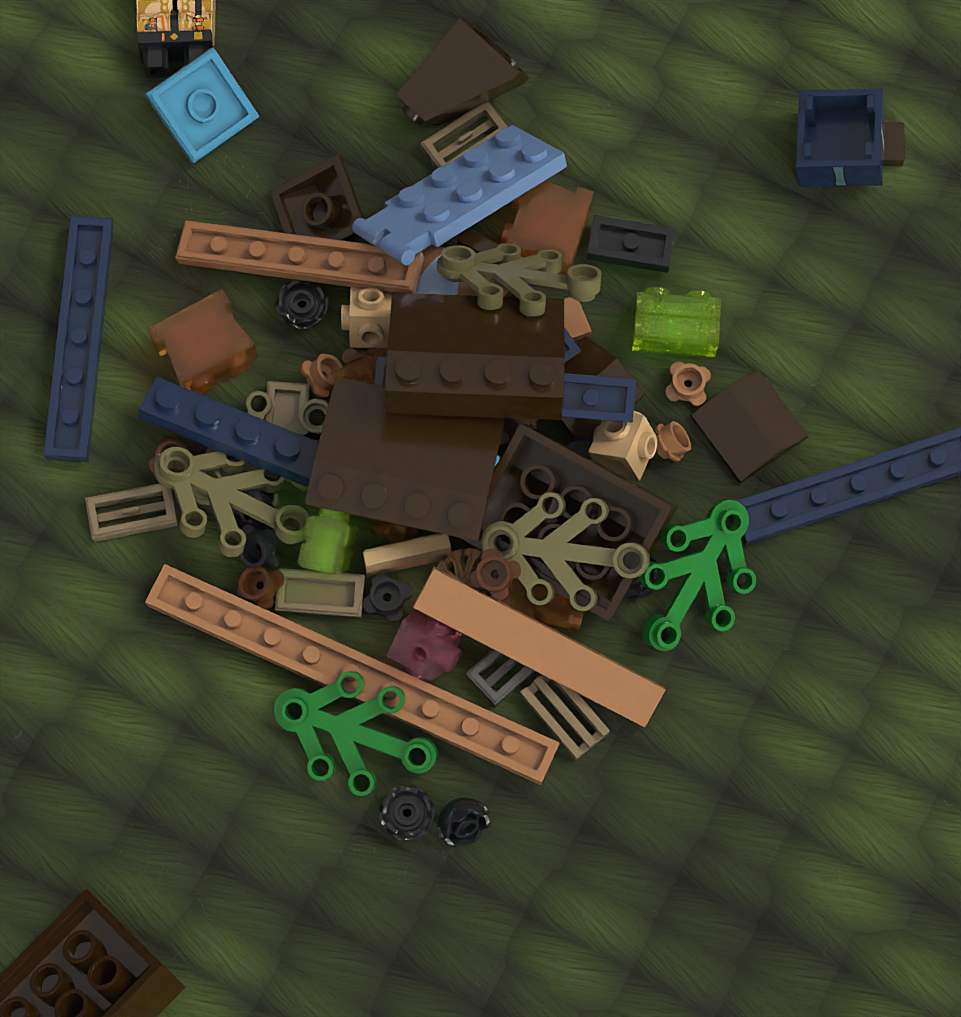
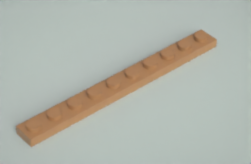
[145,564,560,785]

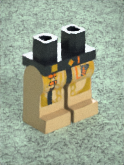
[136,0,216,79]

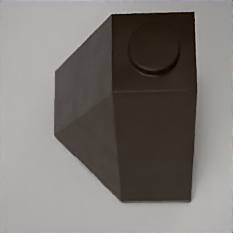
[396,18,529,126]

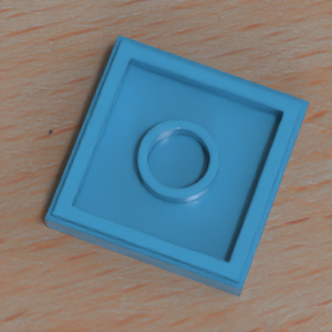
[144,47,260,163]

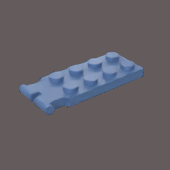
[352,125,567,265]

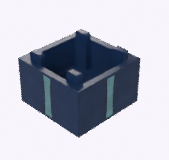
[796,89,885,187]

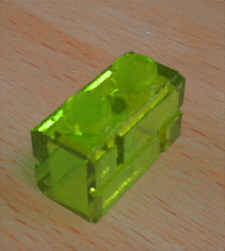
[631,287,721,357]
[298,508,358,575]

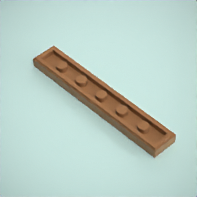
[175,220,424,293]
[413,566,666,727]

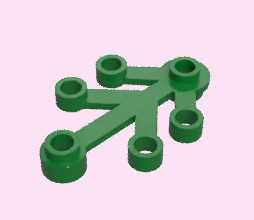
[639,499,756,651]
[274,671,438,796]

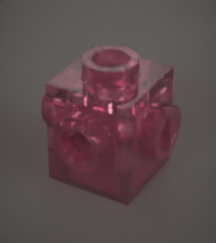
[387,610,463,681]

